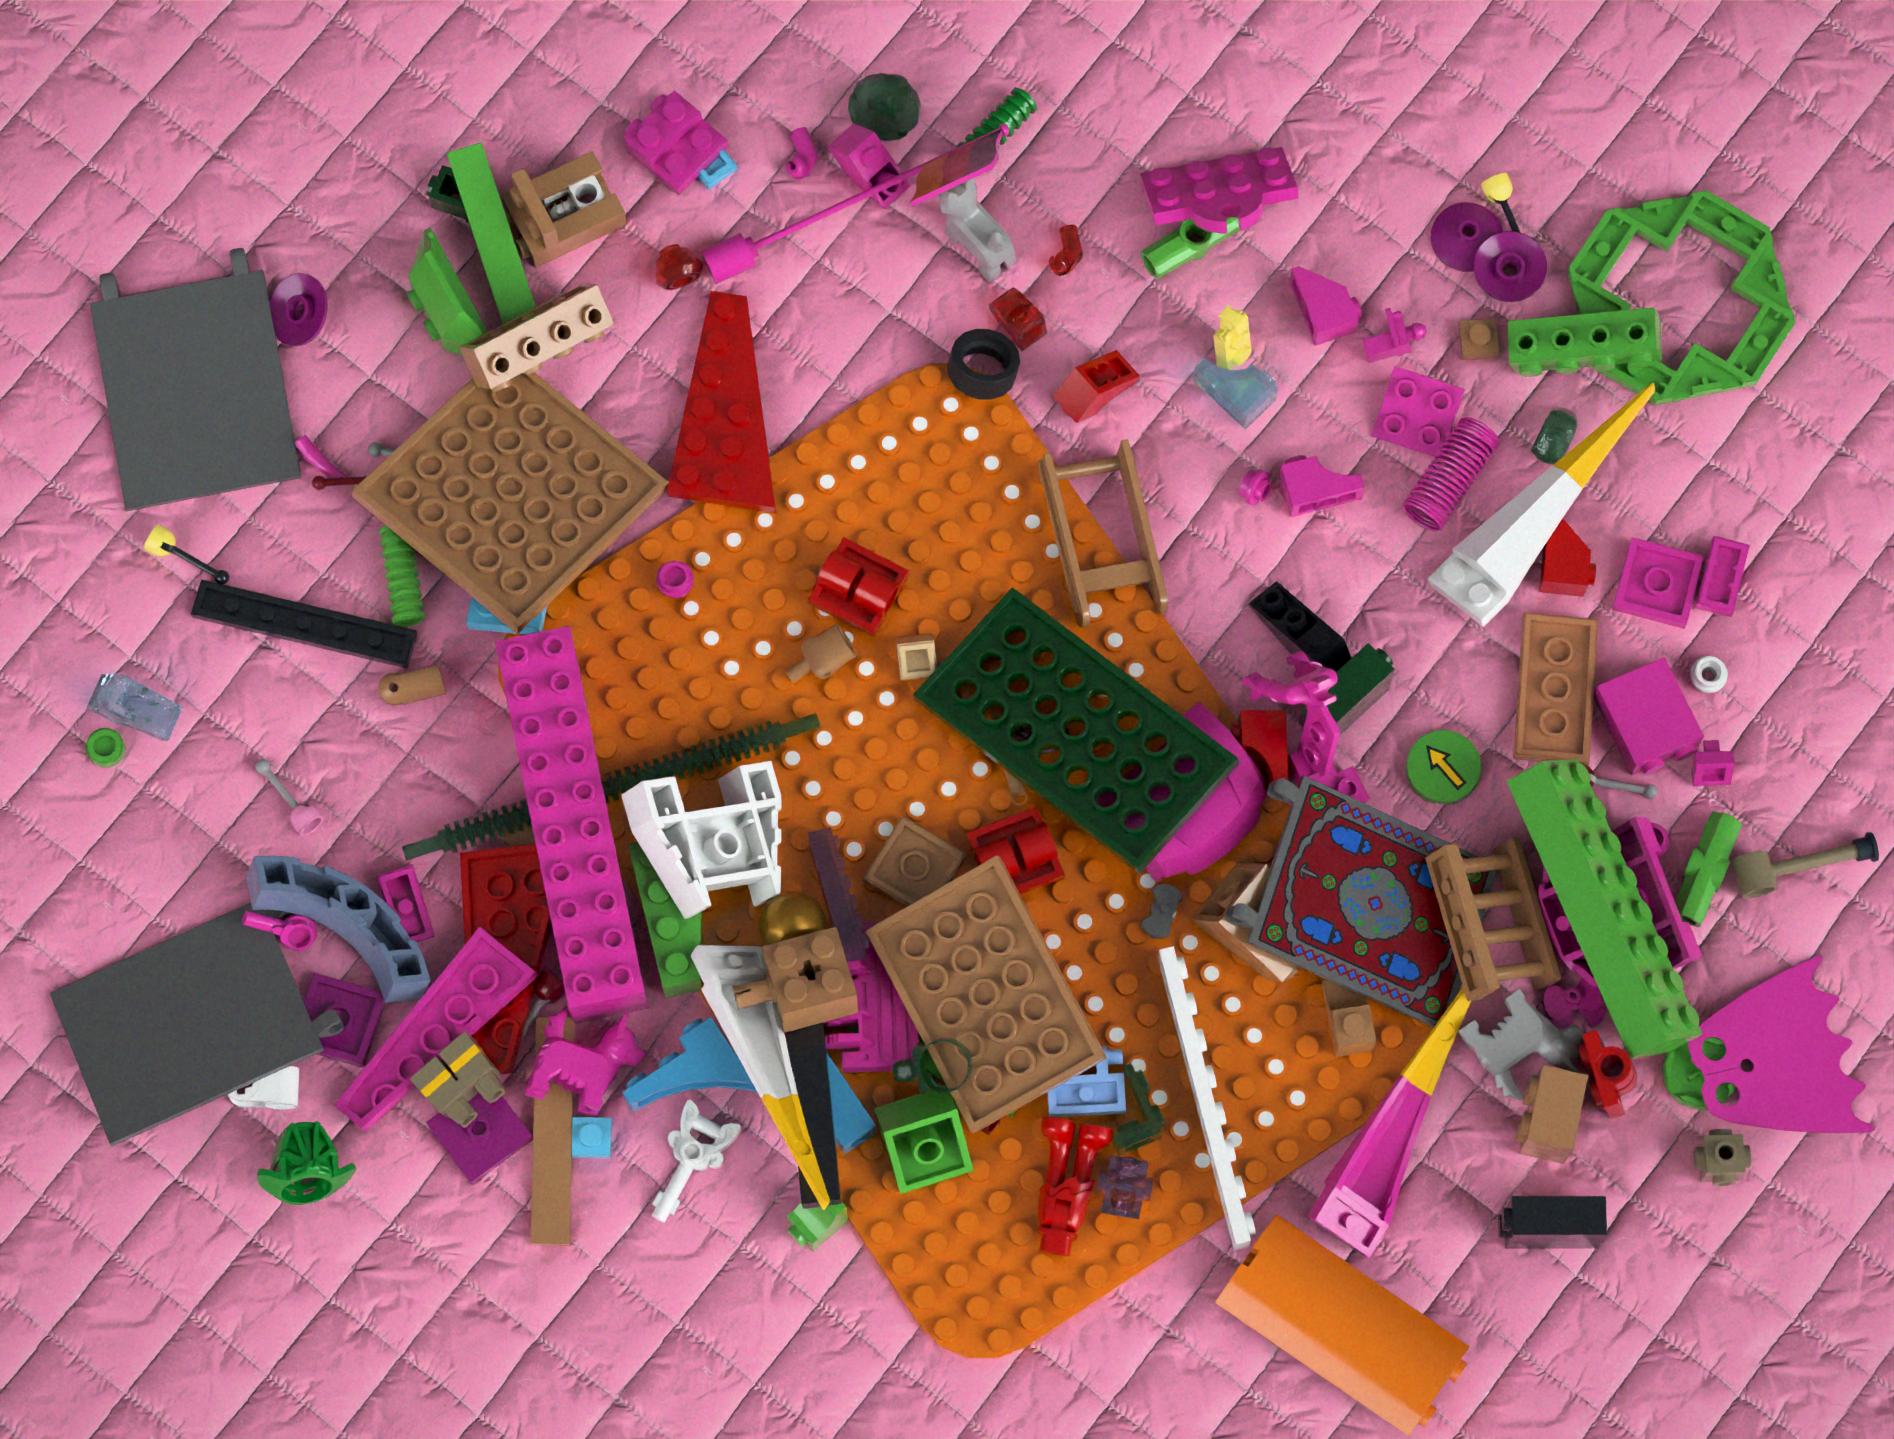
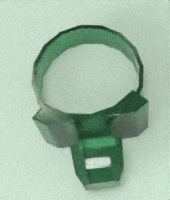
[892,1037,973,1095]

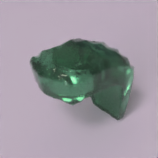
[1531,407,1578,464]

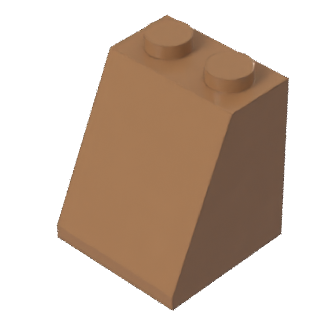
[1191,862,1300,982]

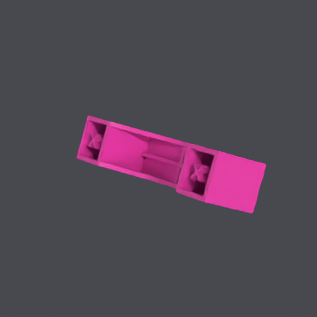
[495,626,649,1024]

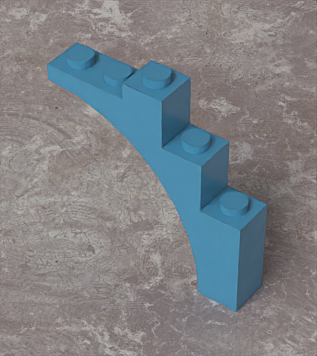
[622,1017,877,1154]

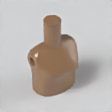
[786,624,857,683]

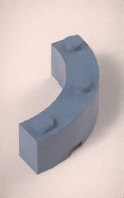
[246,855,431,1003]

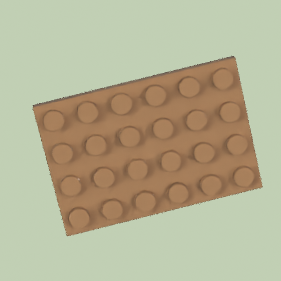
[866,855,1107,1133]

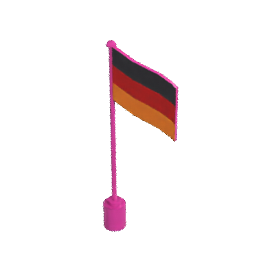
[701,124,1009,284]

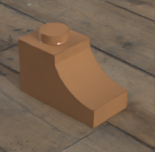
[1322,980,1376,1057]

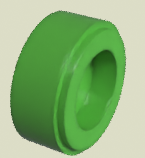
[86,728,126,767]

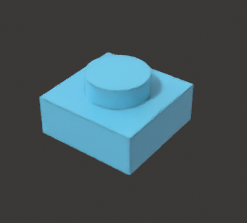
[572,1117,612,1158]

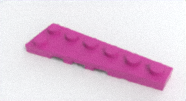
[334,927,539,1131]

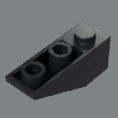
[1248,581,1352,672]

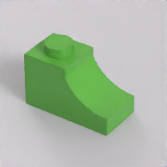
[787,1203,848,1251]

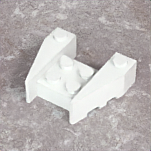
[621,761,781,919]

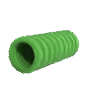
[379,525,425,627]

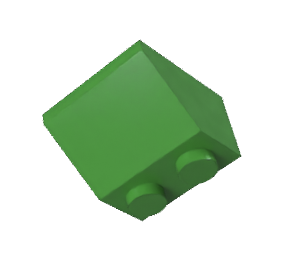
[874,1085,974,1194]

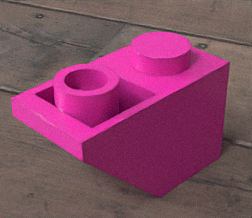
[827,123,911,209]

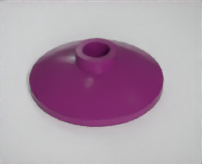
[1431,202,1503,272]
[1473,231,1547,302]
[270,273,328,346]

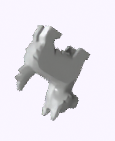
[938,178,1016,283]
[1458,989,1586,1101]

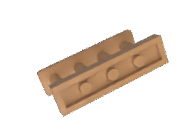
[1425,837,1561,1001]

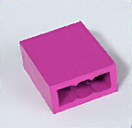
[1593,657,1704,776]

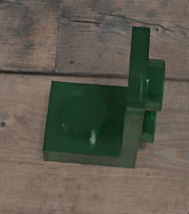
[1112,1063,1165,1157]

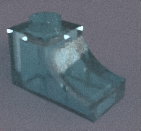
[1193,358,1278,429]
[87,674,183,741]

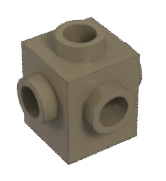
[1694,1129,1751,1186]

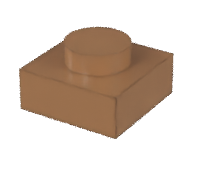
[1458,318,1500,360]

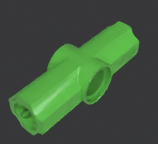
[1140,217,1241,280]
[1675,811,1743,927]

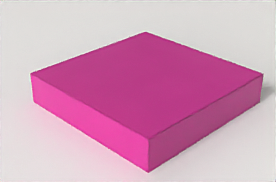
[1612,537,1704,629]

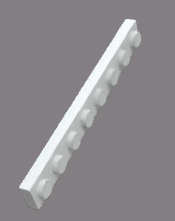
[1157,946,1256,1251]

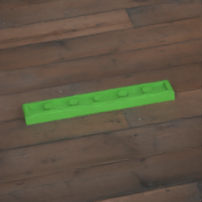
[447,142,536,324]

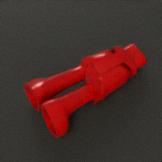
[1038,1117,1114,1257]

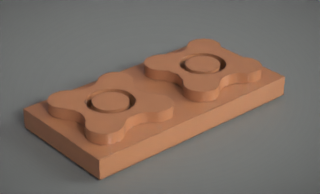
[1513,613,1598,766]

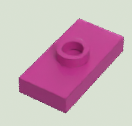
[1695,536,1750,617]

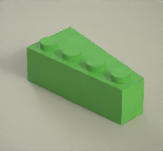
[628,842,703,999]

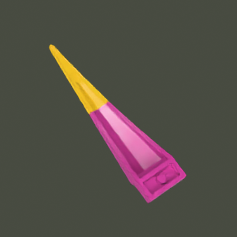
[1308,987,1471,1258]

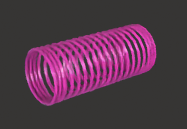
[1402,417,1500,532]

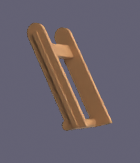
[1037,439,1168,627]

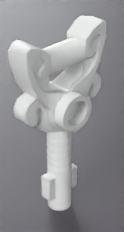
[651,1099,741,1223]

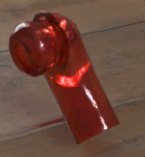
[1048,224,1083,276]

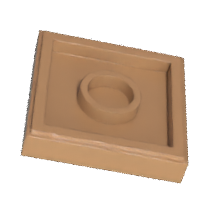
[863,816,967,907]

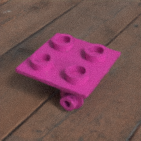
[1371,366,1465,458]

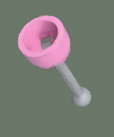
[255,759,324,837]

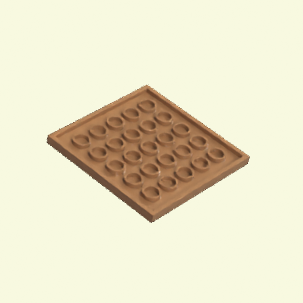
[352,372,669,634]

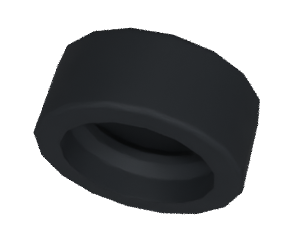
[947,329,1020,400]

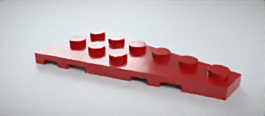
[667,291,777,514]
[460,844,552,1075]

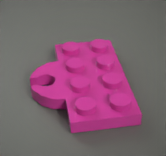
[1140,147,1299,233]

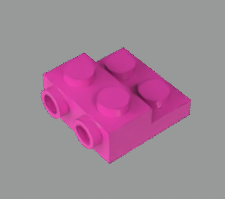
[624,90,729,195]

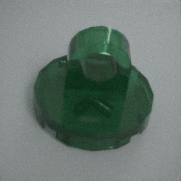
[848,73,921,141]

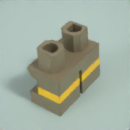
[410,1031,506,1128]

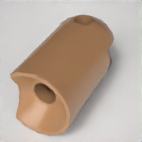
[378,665,446,705]

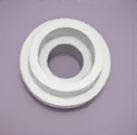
[1690,656,1728,693]

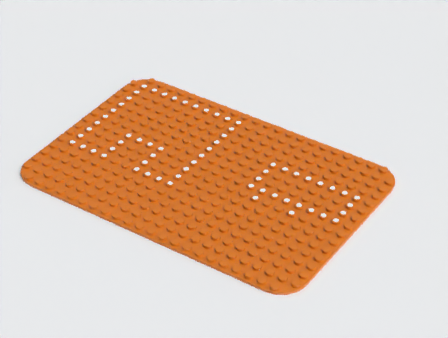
[498,363,1433,1359]

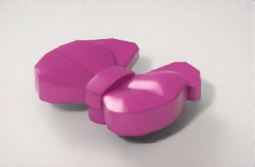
[1542,978,1606,1028]

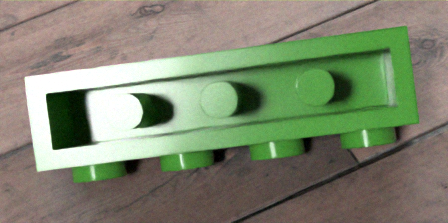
[1508,307,1662,377]

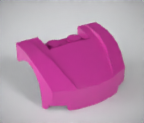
[1096,702,1268,882]
[1538,817,1702,987]

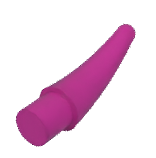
[294,434,348,478]

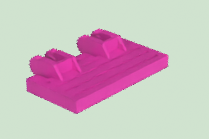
[824,922,919,1073]

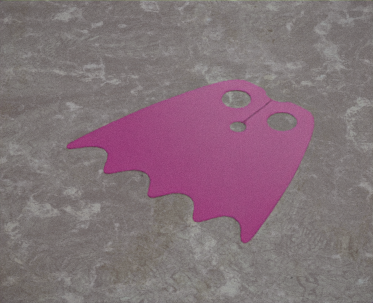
[1688,956,1875,1133]

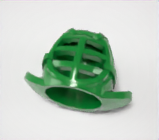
[257,1121,356,1205]

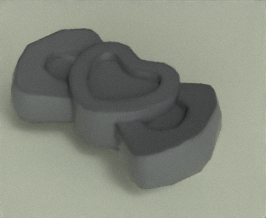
[1140,884,1182,939]

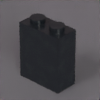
[1498,1196,1607,1249]

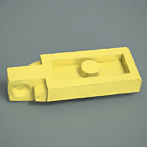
[1213,305,1251,374]

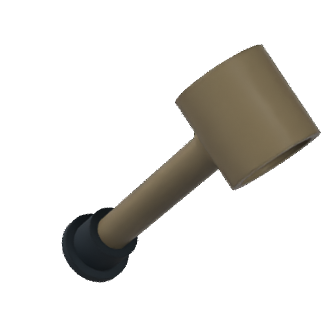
[1731,832,1879,899]

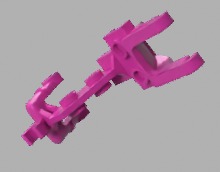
[1242,651,1370,806]

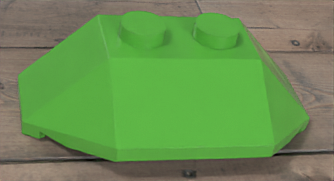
[407,227,488,355]

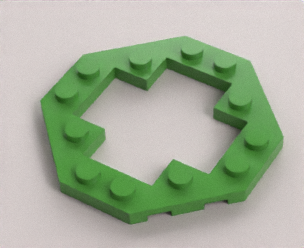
[1567,190,1795,406]

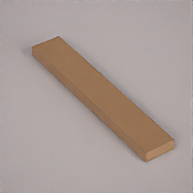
[531,1017,575,1246]

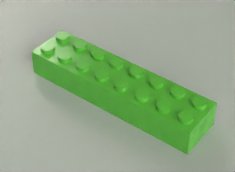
[1506,759,1703,1059]

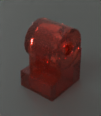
[989,287,1048,351]

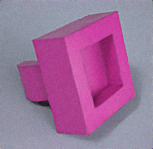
[1691,740,1735,786]

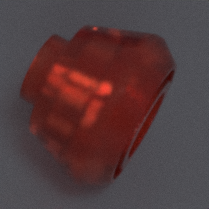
[655,244,703,290]

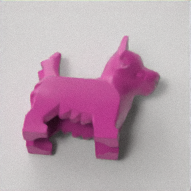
[524,1009,646,1116]

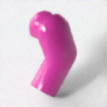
[786,127,818,180]

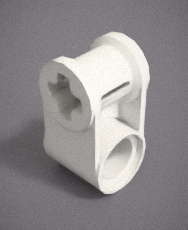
[228,1066,299,1110]

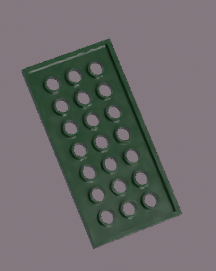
[913,587,1239,874]

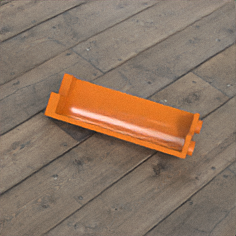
[1215,1214,1470,1436]

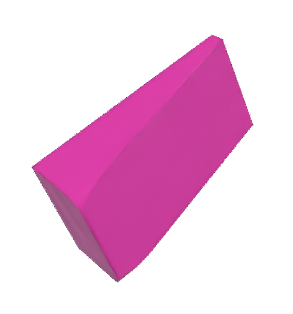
[376,864,435,942]

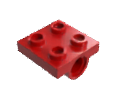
[808,537,909,638]
[966,806,1065,895]
[1579,1030,1637,1119]

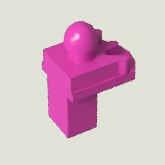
[1362,308,1427,363]

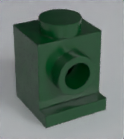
[426,165,469,223]

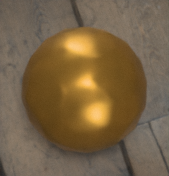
[759,891,827,945]

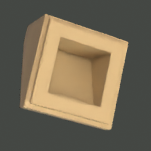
[896,634,937,680]

